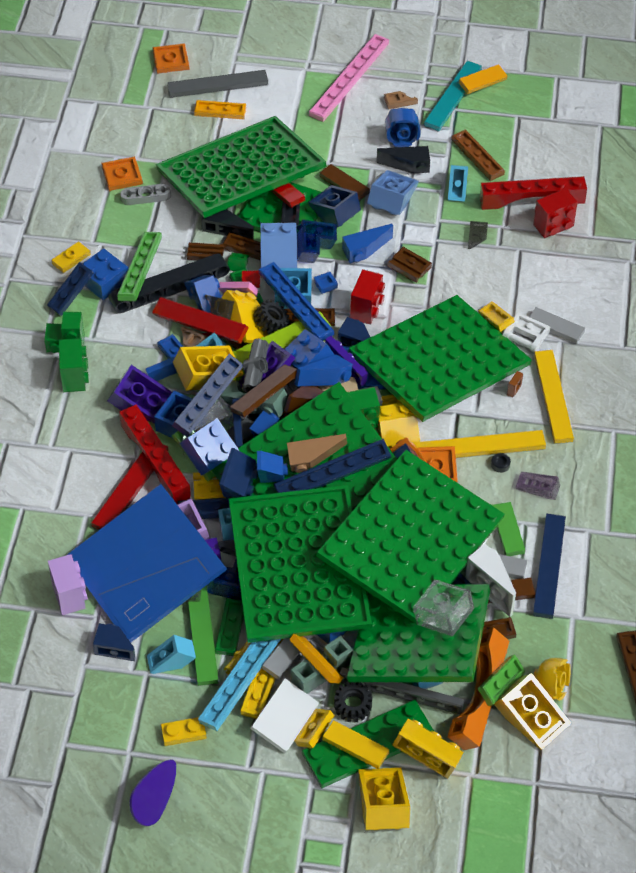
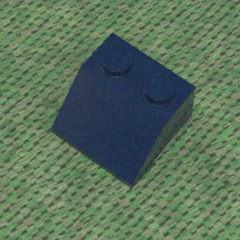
[308,185,361,227]
[219,448,258,499]

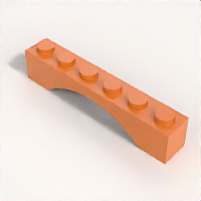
[448,627,510,750]

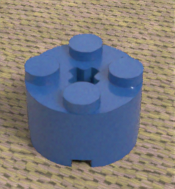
[385,108,421,147]

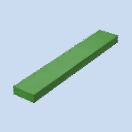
[117,232,162,301]
[188,585,219,686]

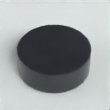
[491,453,511,473]

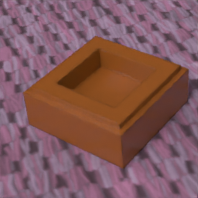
[507,371,523,398]

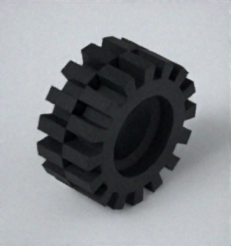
[254,299,289,334]
[334,682,372,722]

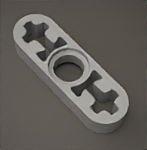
[121,184,171,205]

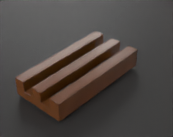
[187,242,224,260]

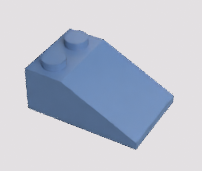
[367,170,419,215]
[261,223,297,278]

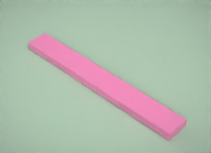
[309,34,389,122]

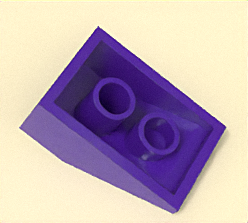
[107,364,173,424]

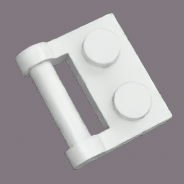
[502,312,551,353]

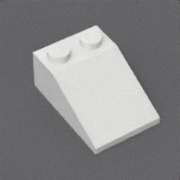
[466,544,516,617]

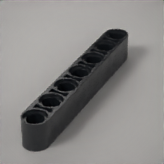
[108,254,230,313]

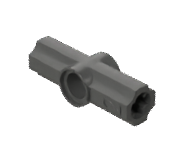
[242,339,269,393]

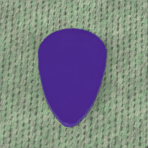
[130,759,176,826]

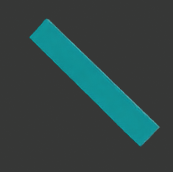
[424,60,482,131]

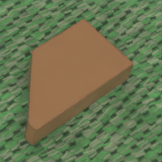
[384,91,418,109]
[181,326,207,347]

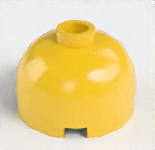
[533,658,571,701]

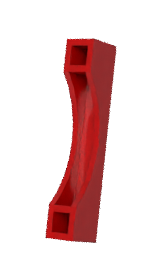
[479,176,587,210]
[119,404,191,505]

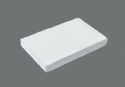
[250,678,319,753]

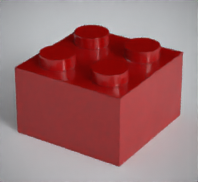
[533,189,578,238]
[350,269,385,325]

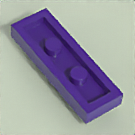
[325,336,368,387]

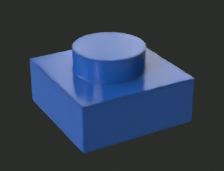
[314,271,338,294]

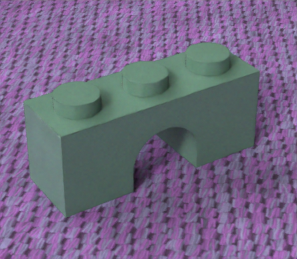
[291,636,354,694]

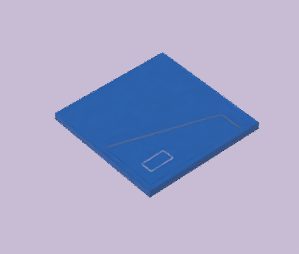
[67,484,227,643]

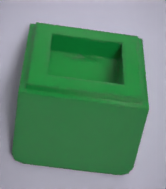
[228,253,249,272]

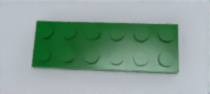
[302,700,434,789]

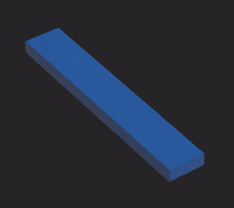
[258,262,334,341]

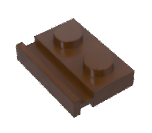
[388,247,432,283]

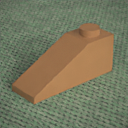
[287,434,347,473]

